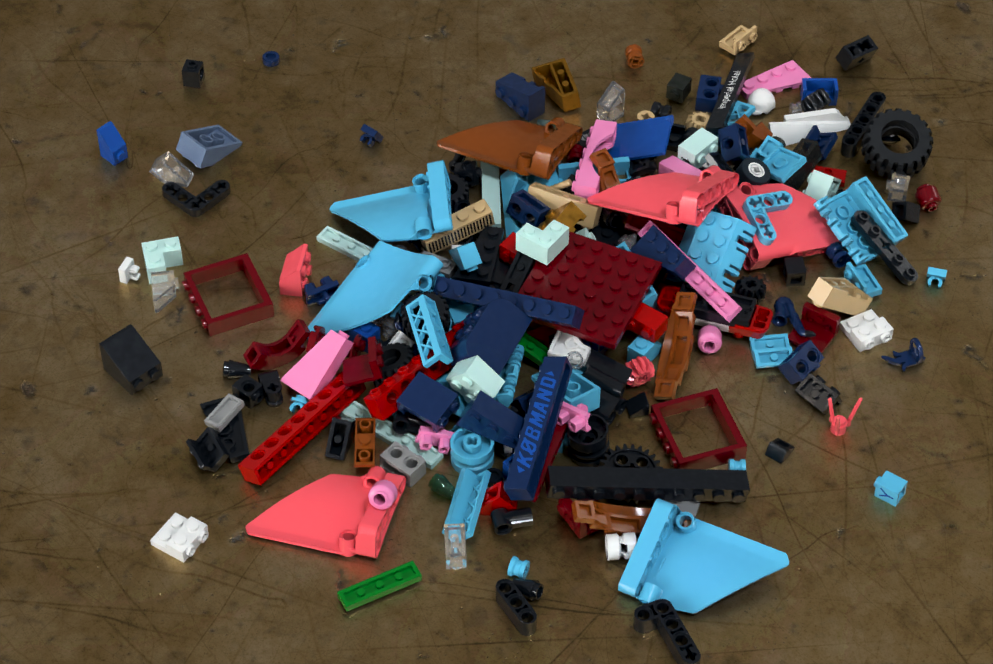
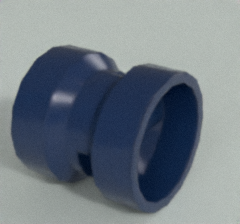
[826,242,851,268]

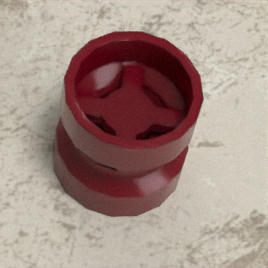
[567,144,584,163]

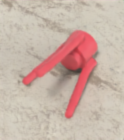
[828,397,863,436]

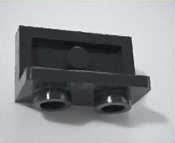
[186,427,230,472]

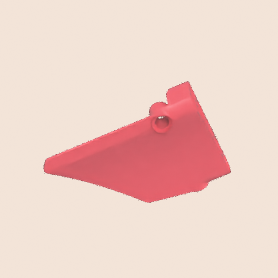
[587,165,739,227]
[245,466,406,558]

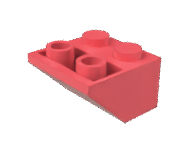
[279,244,312,297]

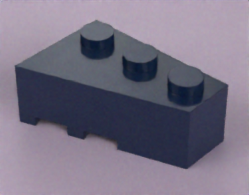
[495,72,545,122]
[630,225,696,280]
[456,390,524,449]

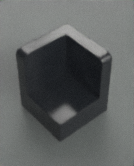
[892,201,920,223]

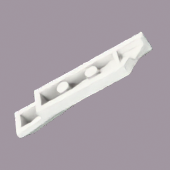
[768,108,851,146]

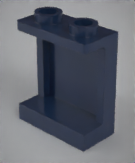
[396,371,460,433]

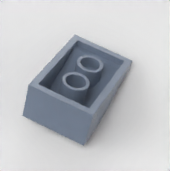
[176,124,243,168]

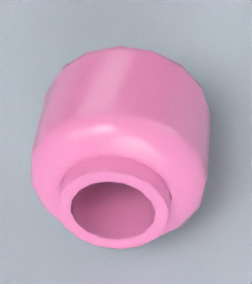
[697,325,722,354]
[368,480,398,510]

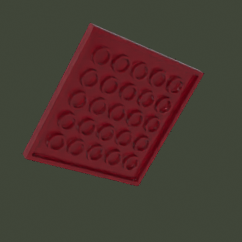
[518,231,662,350]

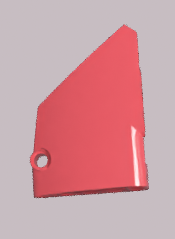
[717,182,842,271]

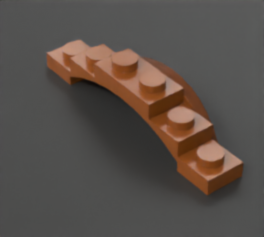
[589,148,629,224]
[653,292,697,400]
[571,500,688,538]

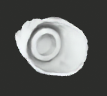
[747,88,776,115]

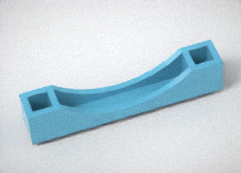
[500,170,529,238]

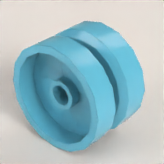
[450,428,494,475]

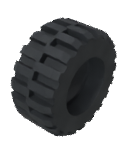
[861,108,934,180]

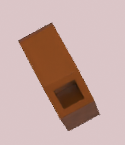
[354,418,376,467]

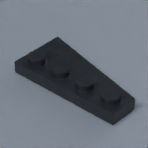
[453,226,504,287]
[200,394,250,463]

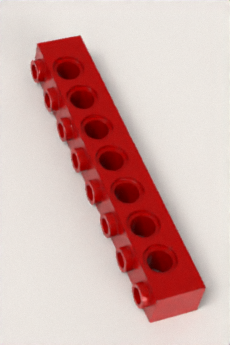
[363,313,472,420]
[238,371,366,486]

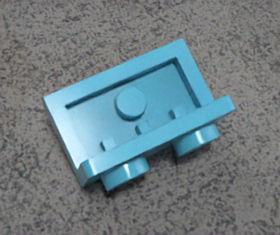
[844,262,883,297]

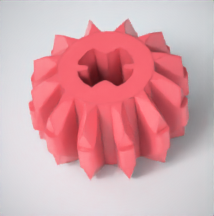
[625,356,655,387]

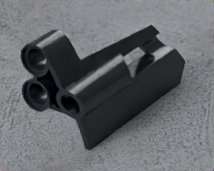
[549,334,632,426]

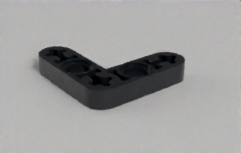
[162,180,231,217]

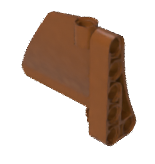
[436,117,583,180]

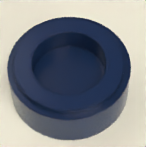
[262,51,280,67]

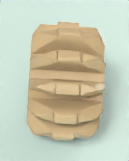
[685,110,711,130]

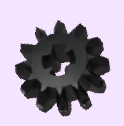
[800,88,831,112]
[734,274,767,305]

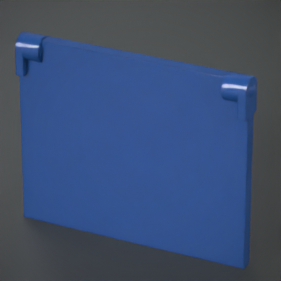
[607,115,674,160]

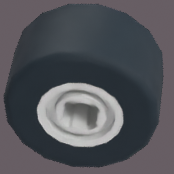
[735,157,771,186]

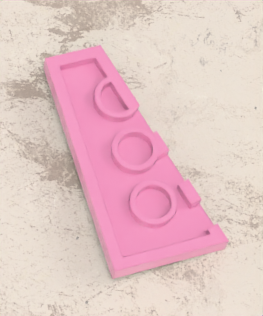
[740,60,811,100]

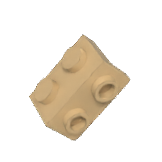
[719,25,758,55]

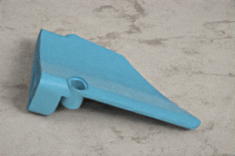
[307,241,443,339]
[618,498,790,614]

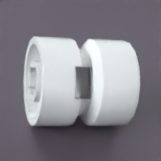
[605,532,637,561]

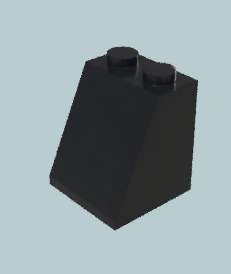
[99,324,163,395]

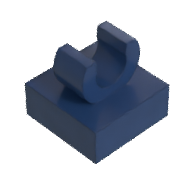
[360,124,384,147]

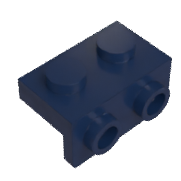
[801,125,838,161]

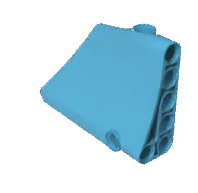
[329,160,453,242]

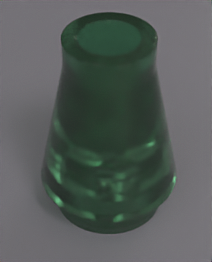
[428,473,455,501]

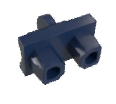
[304,276,339,306]

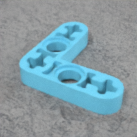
[742,191,793,246]

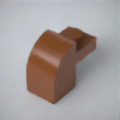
[733,114,773,149]

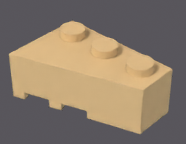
[808,277,873,316]

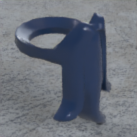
[881,338,926,372]

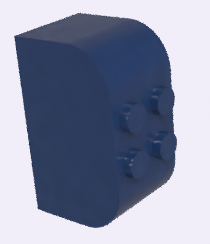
[450,299,533,375]

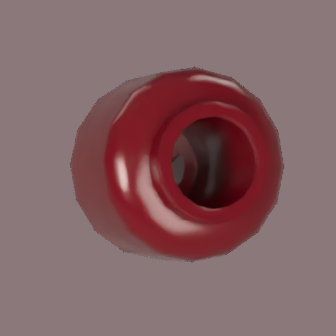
[915,184,942,212]

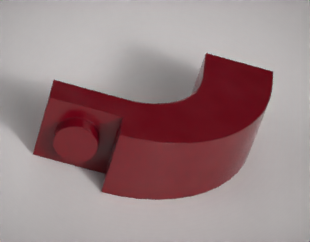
[243,319,310,370]

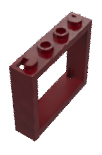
[182,253,274,337]
[648,388,747,469]

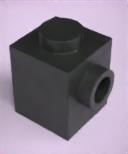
[666,73,692,103]

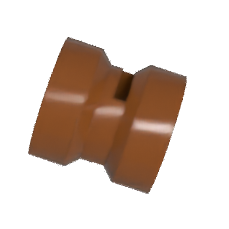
[625,44,644,69]

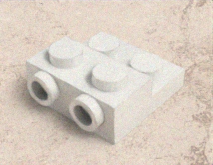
[839,309,894,352]
[150,512,209,563]

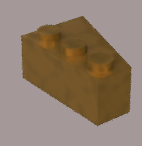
[531,58,581,112]
[537,201,587,233]

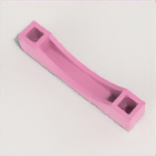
[572,119,617,199]

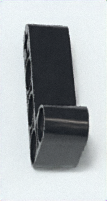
[633,599,701,664]

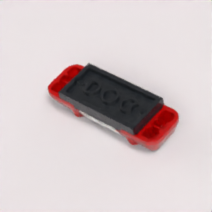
[657,282,773,339]

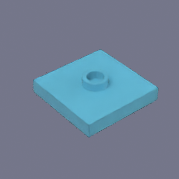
[763,146,807,183]

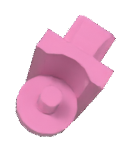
[556,401,591,433]
[415,426,454,454]

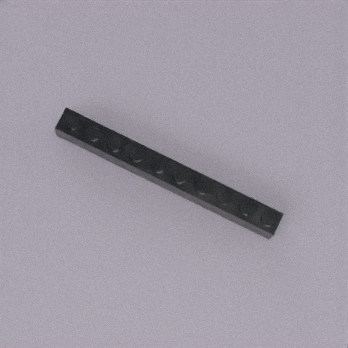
[544,466,750,503]

